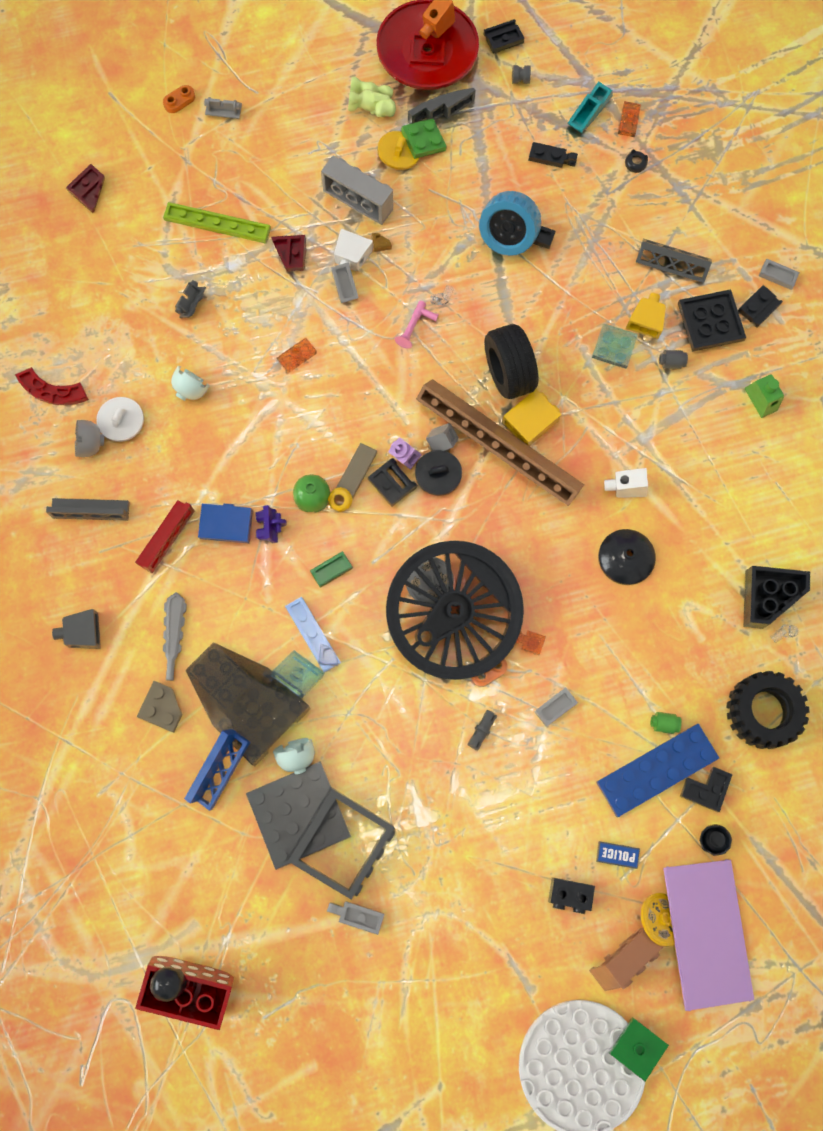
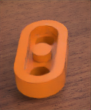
[163,85,195,113]
[471,659,508,687]

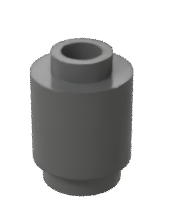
[659,350,688,369]

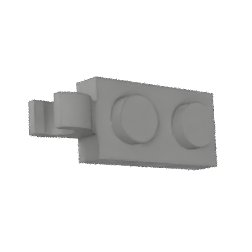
[327,901,384,935]

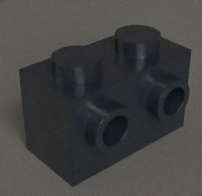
[548,877,595,914]

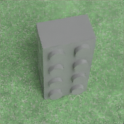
[321,155,393,225]

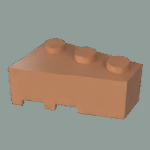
[589,928,663,991]

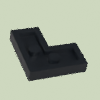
[680,767,733,813]

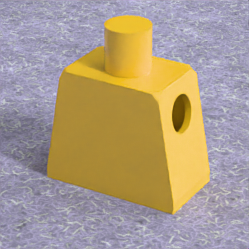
[626,293,666,339]

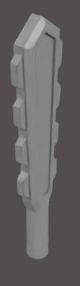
[163,592,187,681]

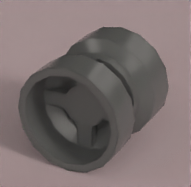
[512,65,531,84]

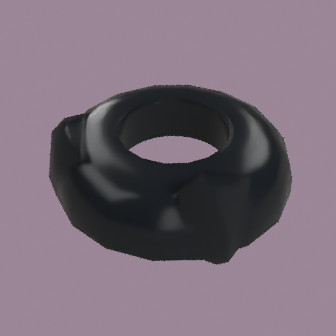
[625,149,648,173]

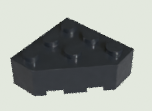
[743,566,810,629]

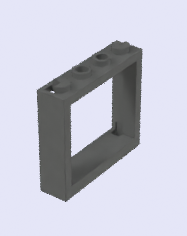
[288,787,395,900]

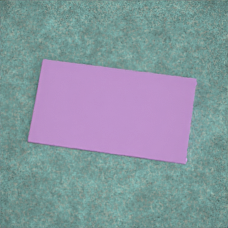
[663,859,754,1011]

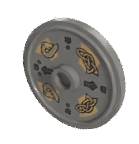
[406,557,454,604]

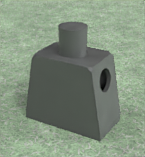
[52,609,101,649]

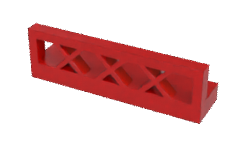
[135,500,195,573]

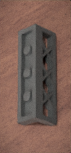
[636,238,712,283]
[46,498,130,521]

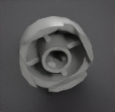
[75,420,104,458]

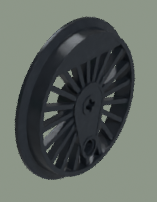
[386,541,524,680]

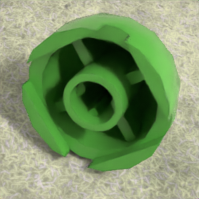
[293,474,330,513]

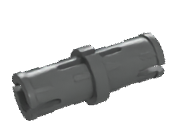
[467,710,497,751]

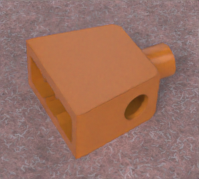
[419,0,455,39]

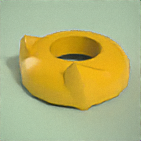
[328,487,353,512]

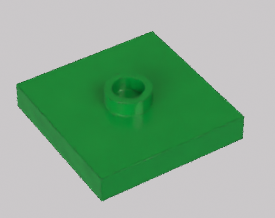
[609,1017,669,1082]

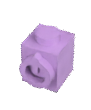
[388,437,421,469]

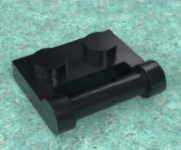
[368,458,418,507]

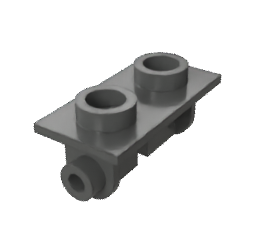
[175,280,206,318]

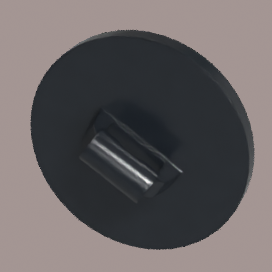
[415,450,462,496]

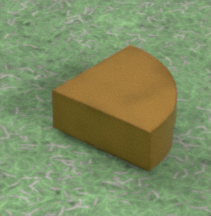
[371,233,392,252]

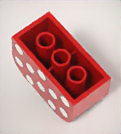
[135,956,234,1030]

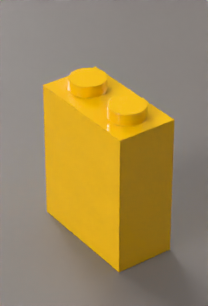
[502,389,562,446]

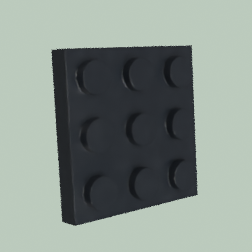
[678,289,746,352]

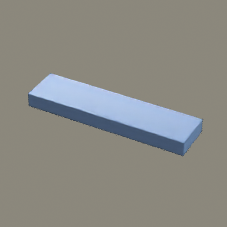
[285,597,341,673]

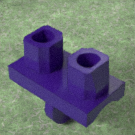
[256,505,287,543]

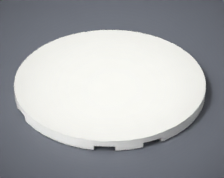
[519,1000,645,1131]

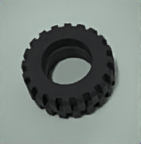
[726,671,810,749]

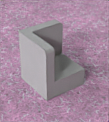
[426,423,459,451]

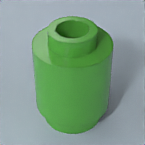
[650,712,682,734]

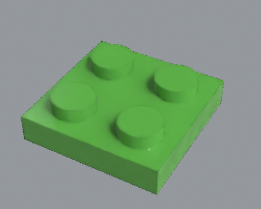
[401,119,447,159]

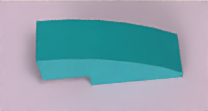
[567,81,613,133]

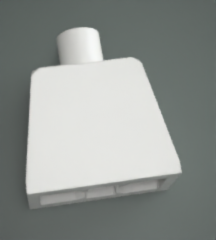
[334,229,373,271]
[604,468,648,498]

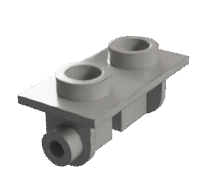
[204,97,242,119]

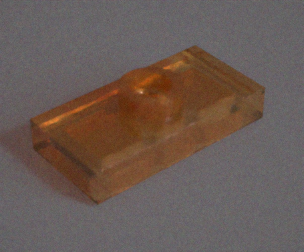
[618,101,641,137]
[276,337,317,374]

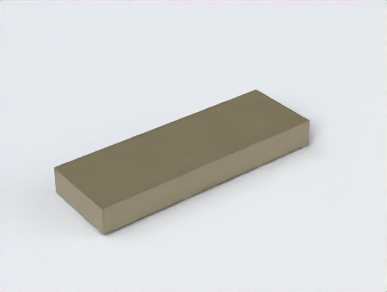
[336,443,377,499]

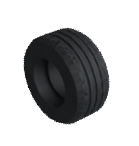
[484,324,539,399]

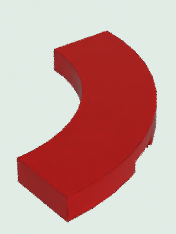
[15,367,89,405]

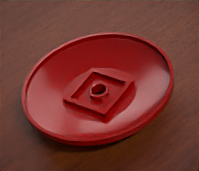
[376,0,479,90]

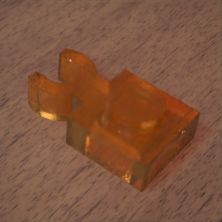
[515,630,546,656]

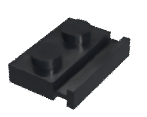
[483,19,525,54]
[738,285,783,328]

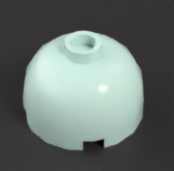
[171,366,210,401]
[273,738,315,774]

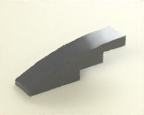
[408,88,476,124]

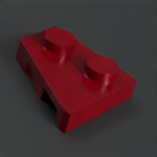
[66,164,105,213]
[271,235,306,272]

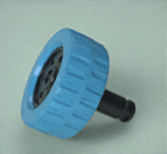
[479,191,542,256]

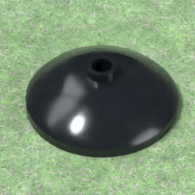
[598,529,656,585]

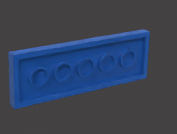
[596,724,719,817]

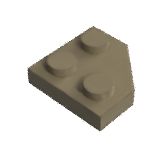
[137,681,182,733]

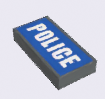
[596,841,640,869]

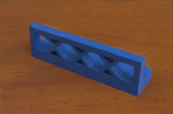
[184,729,250,811]

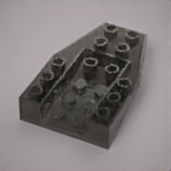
[186,642,311,767]

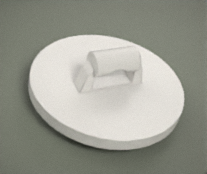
[97,397,144,442]

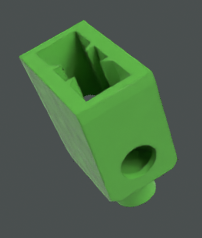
[745,374,784,418]

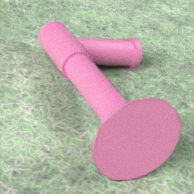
[395,301,439,348]

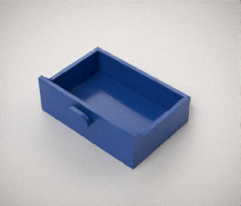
[198,503,253,544]

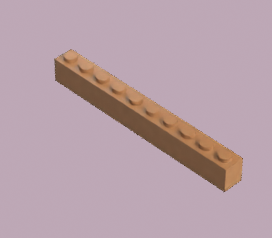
[416,379,584,506]

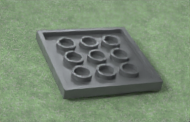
[246,761,351,870]

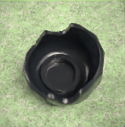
[699,824,732,856]
[150,966,186,1002]

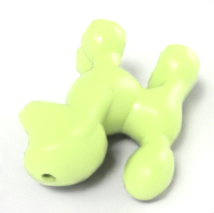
[348,77,396,117]

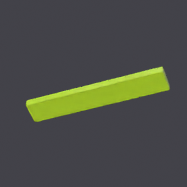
[163,202,271,244]

